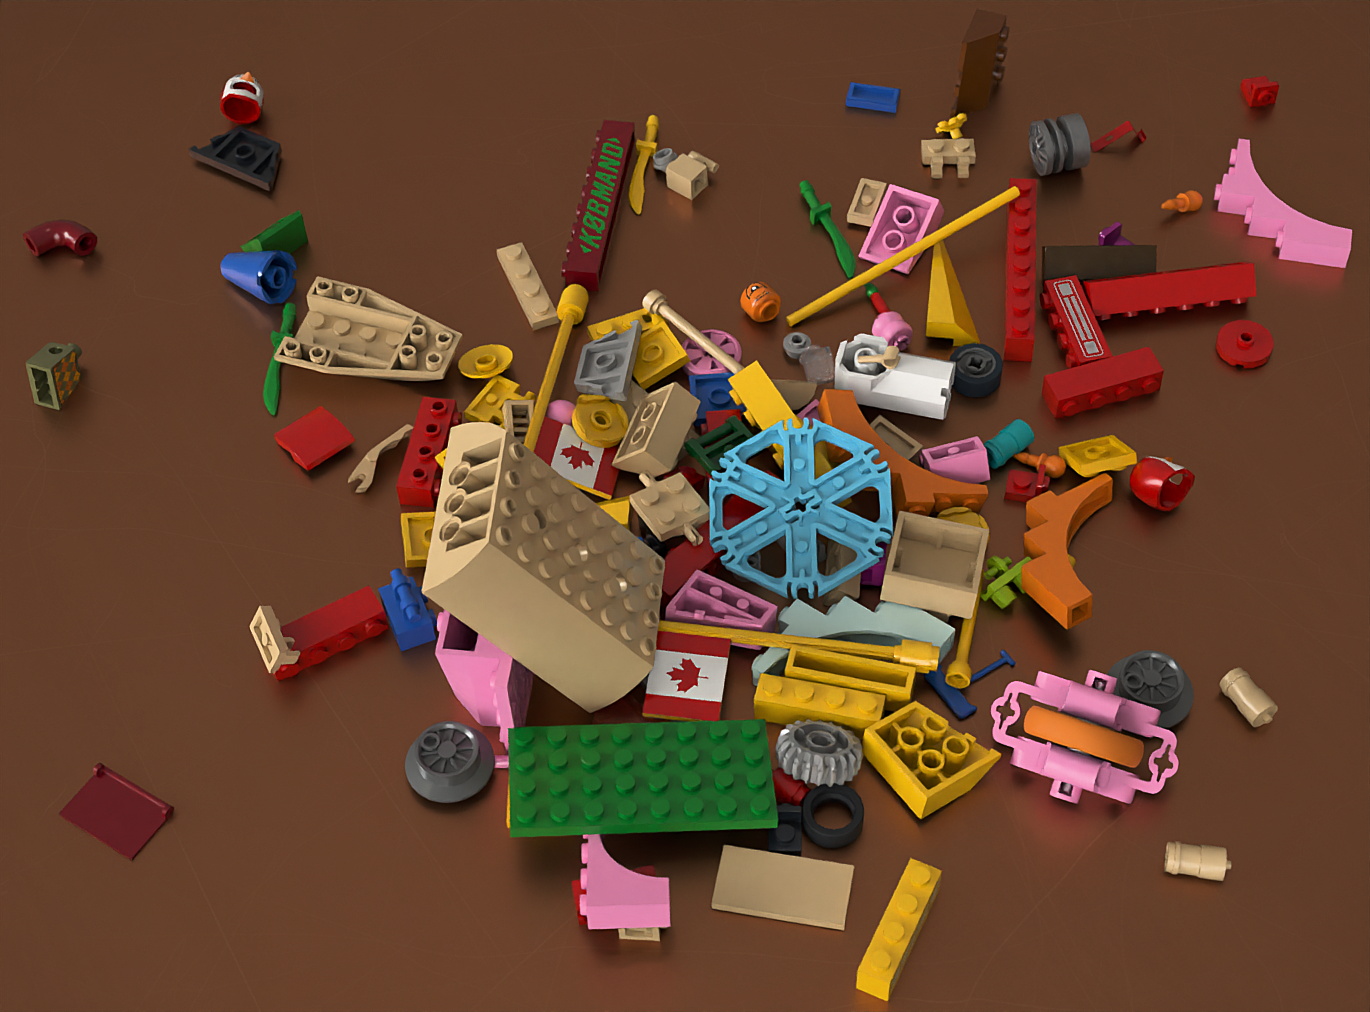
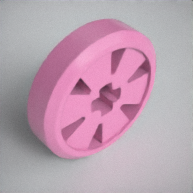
[682,329,742,376]

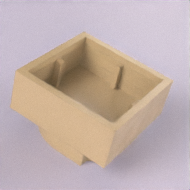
[880,511,989,623]

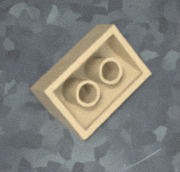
[611,382,701,477]

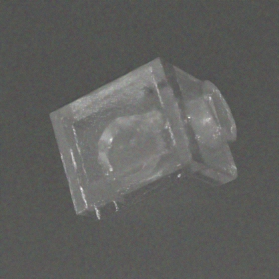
[799,345,835,385]

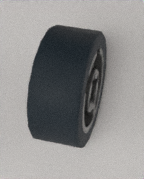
[950,343,1003,397]

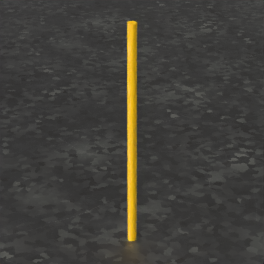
[786,186,1020,327]

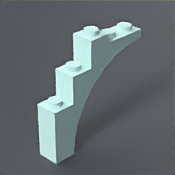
[751,596,955,687]

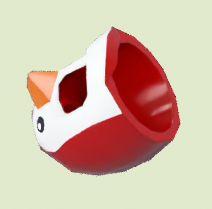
[220,72,264,124]
[1129,456,1195,511]

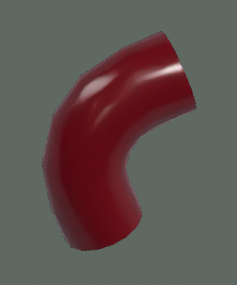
[23,220,98,256]

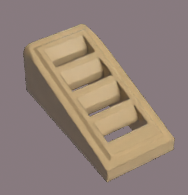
[502,400,534,443]

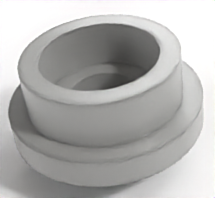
[653,148,678,171]
[783,332,811,359]

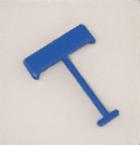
[923,650,1016,719]

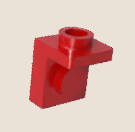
[1240,76,1279,108]
[1004,464,1050,503]

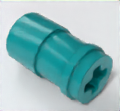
[983,419,1035,468]

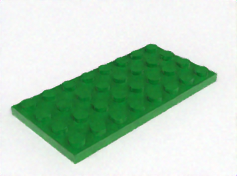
[508,719,778,837]

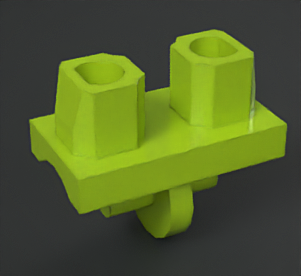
[980,555,1032,609]

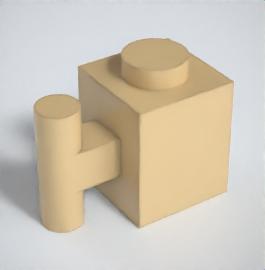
[666,151,719,200]

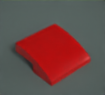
[274,406,355,471]

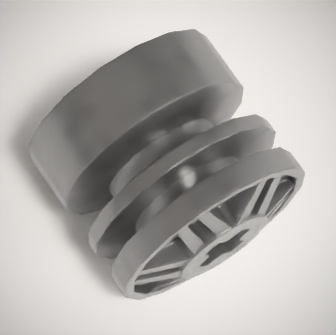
[1028,113,1090,176]

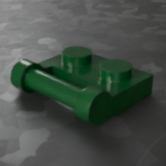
[684,415,763,477]

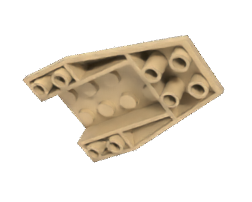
[274,276,463,381]

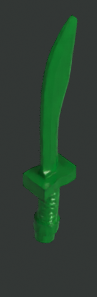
[799,180,856,279]
[263,303,297,415]

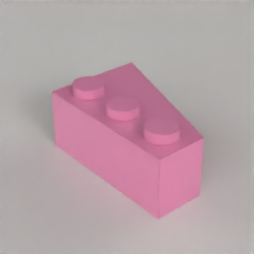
[665,569,777,650]

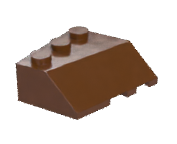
[950,9,1010,118]

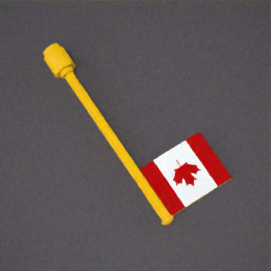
[523,284,620,500]
[642,620,940,722]

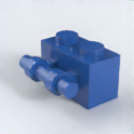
[378,568,437,652]

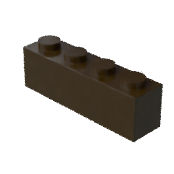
[1042,245,1157,285]

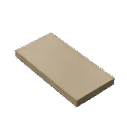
[712,845,854,930]

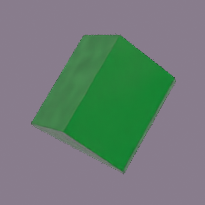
[240,210,308,254]

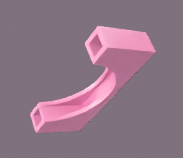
[580,834,670,929]

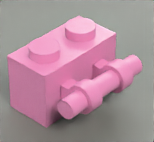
[919,436,990,484]

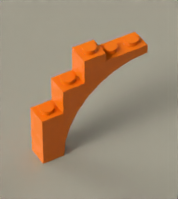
[817,389,989,517]
[1021,473,1113,630]

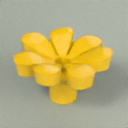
[935,113,967,139]

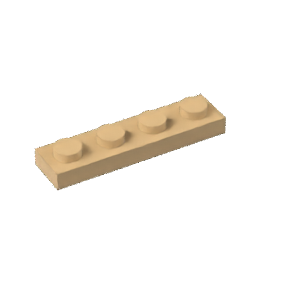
[497,242,559,331]

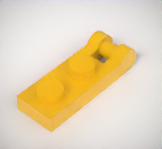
[587,308,669,341]

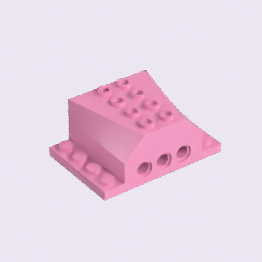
[435,610,534,755]

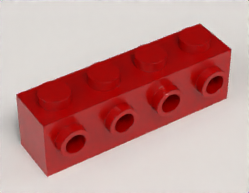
[396,397,462,508]

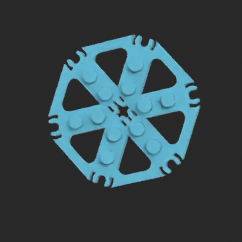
[709,418,893,599]

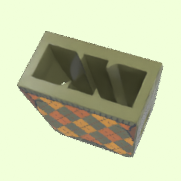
[26,342,82,410]

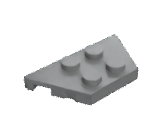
[574,320,642,401]

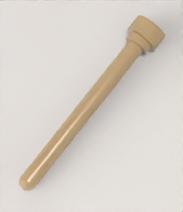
[642,289,744,374]

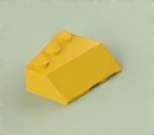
[862,701,1002,820]

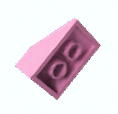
[859,184,945,274]

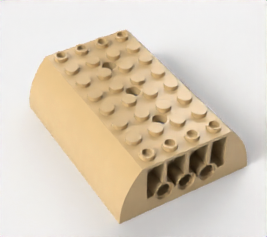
[422,422,665,713]

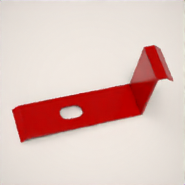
[1090,120,1147,152]

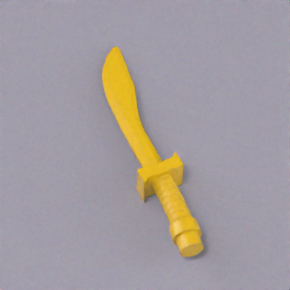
[629,115,659,215]

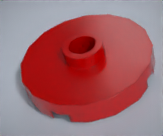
[1216,320,1274,368]

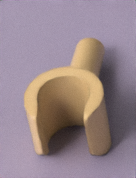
[858,346,901,369]

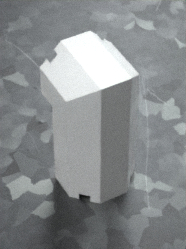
[834,333,956,420]

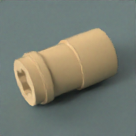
[1219,667,1278,727]
[1164,841,1232,881]

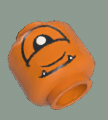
[740,281,781,323]

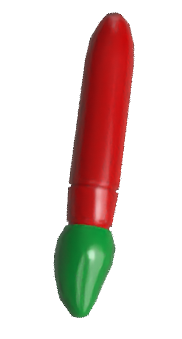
[864,282,891,314]

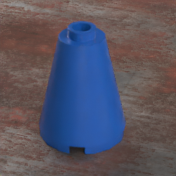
[221,250,297,304]

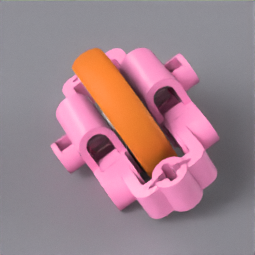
[991,670,1179,804]

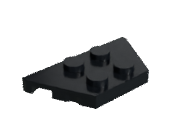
[189,126,282,191]

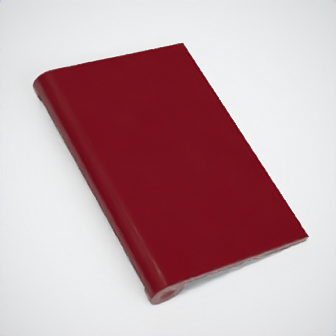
[59,763,174,861]

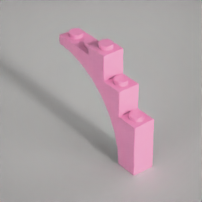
[1214,139,1352,268]

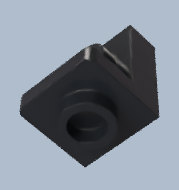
[768,803,802,857]

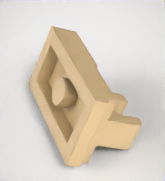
[250,606,300,673]

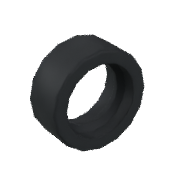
[802,783,864,849]

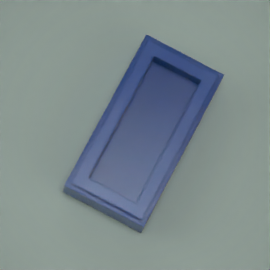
[846,82,901,113]

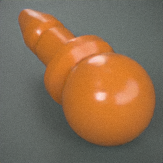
[1161,190,1203,212]
[1013,452,1066,478]

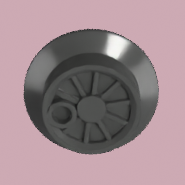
[1107,650,1194,729]
[405,721,495,803]

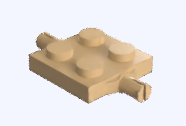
[629,470,710,546]

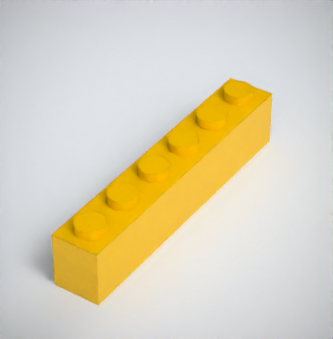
[728,361,852,510]

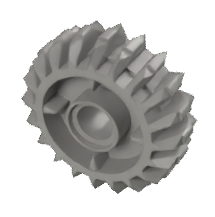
[775,719,863,787]

